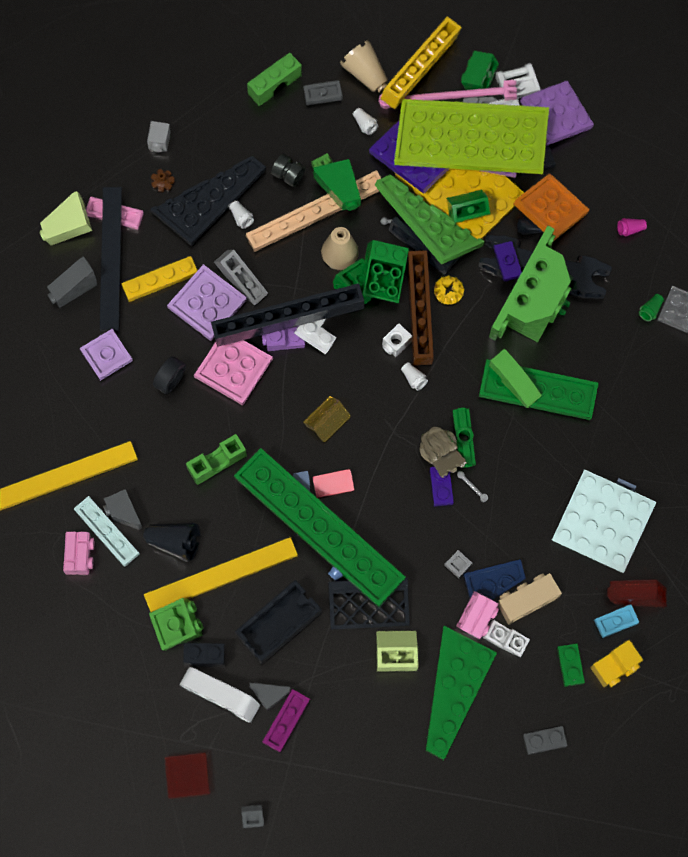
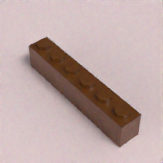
[407,251,433,365]

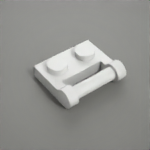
[496,64,540,99]

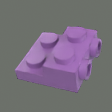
[262,326,305,351]

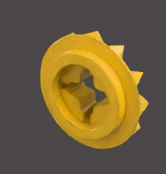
[434,275,464,305]

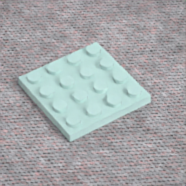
[552,469,656,573]

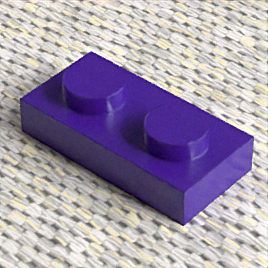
[429,467,454,506]

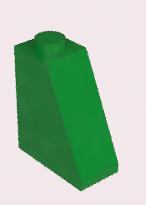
[313,159,361,210]

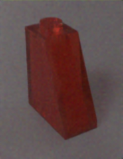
[607,580,667,607]

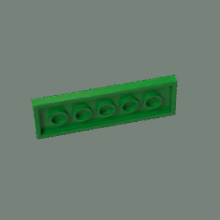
[479,359,598,420]

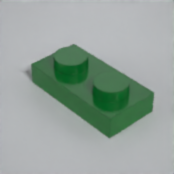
[557,644,585,687]

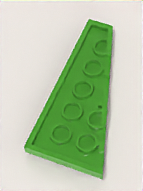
[375,175,485,265]

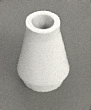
[353,108,378,135]
[229,201,254,228]
[401,363,428,390]

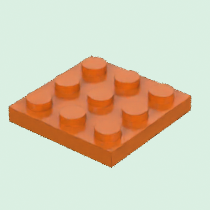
[514,173,589,240]

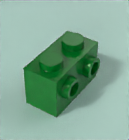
[461,51,499,90]
[446,189,490,223]

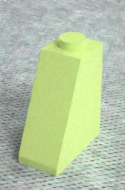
[40,191,92,245]

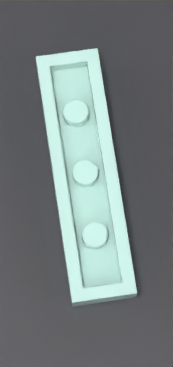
[74,496,140,567]

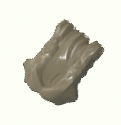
[419,426,466,478]

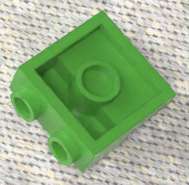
[149,598,203,651]

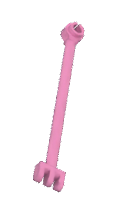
[379,80,517,109]

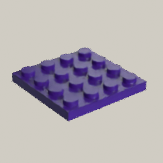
[369,120,450,194]

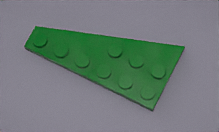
[426,626,497,760]

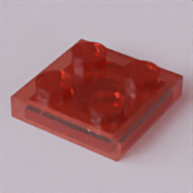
[165,753,209,799]

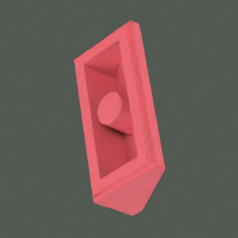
[312,469,354,498]

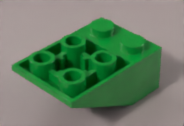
[362,240,409,303]

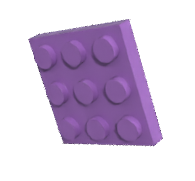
[520,81,594,145]

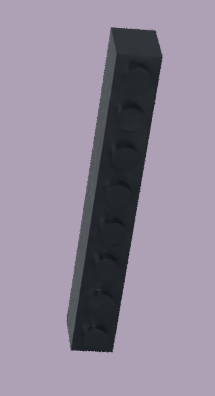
[211,283,364,347]

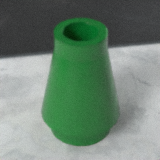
[639,294,664,321]

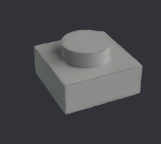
[444,550,472,578]

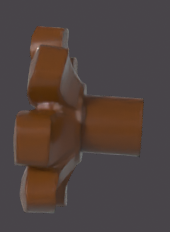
[151,169,175,192]

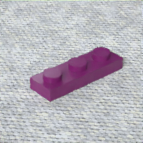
[263,689,310,752]

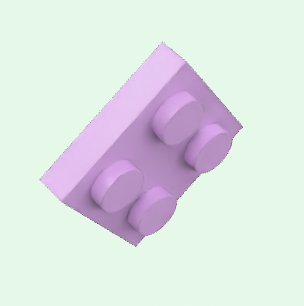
[80,329,133,381]

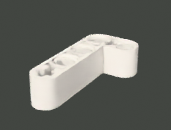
[179,667,260,723]

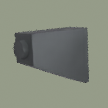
[47,256,98,308]

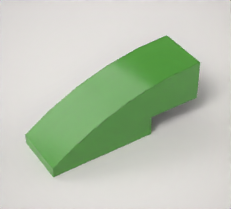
[489,349,542,409]

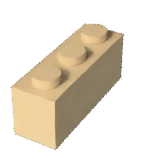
[498,573,562,625]

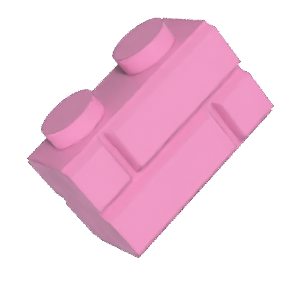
[63,532,94,575]
[456,591,499,639]

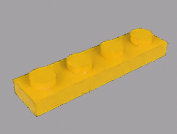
[121,256,197,302]

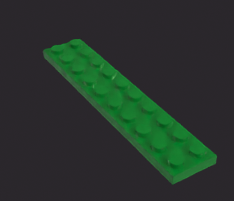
[234,448,406,607]

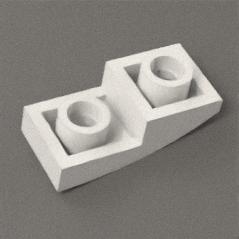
[483,620,530,657]

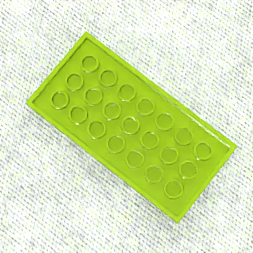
[394,99,549,174]

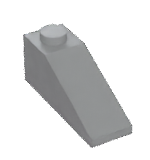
[214,250,268,305]

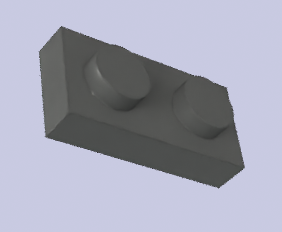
[304,81,342,105]
[523,726,567,755]

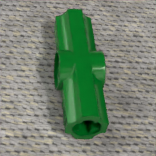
[452,408,476,468]

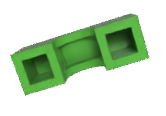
[247,53,301,106]
[186,434,247,485]

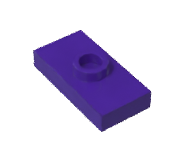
[493,241,522,282]

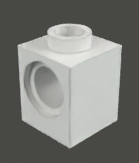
[382,324,412,357]

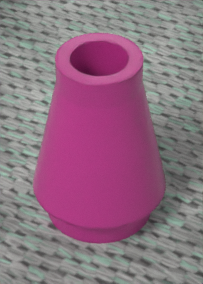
[617,218,647,237]

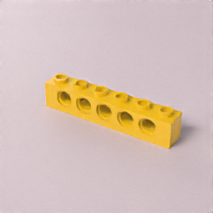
[380,17,461,109]

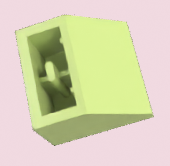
[376,631,418,671]

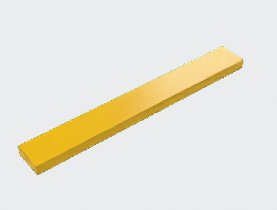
[0,441,138,511]
[144,537,298,612]

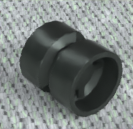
[271,154,306,187]

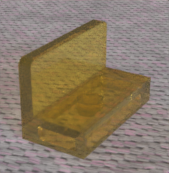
[304,396,350,442]

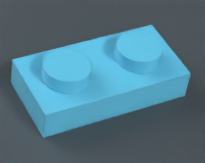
[594,605,639,638]

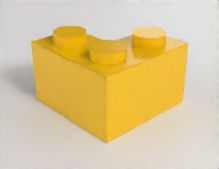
[590,640,643,687]

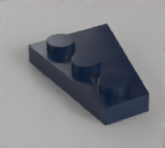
[463,559,525,600]

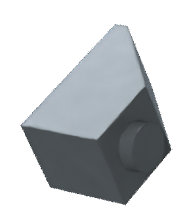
[103,489,142,530]

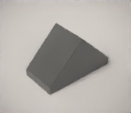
[250,683,290,711]

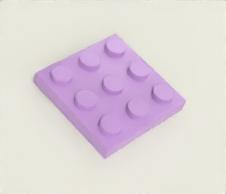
[167,264,247,341]

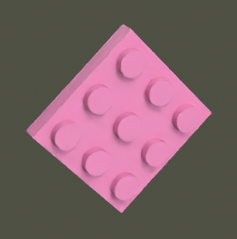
[194,340,273,405]

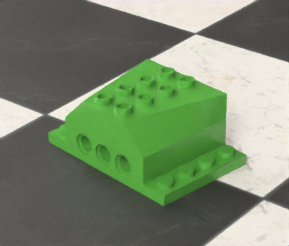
[489,226,573,343]

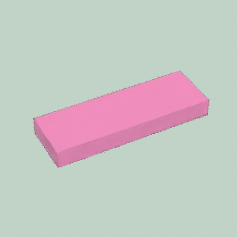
[86,197,144,230]

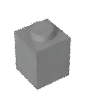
[147,121,171,152]

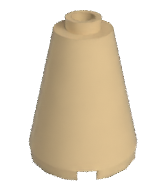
[340,40,388,92]
[322,227,359,270]

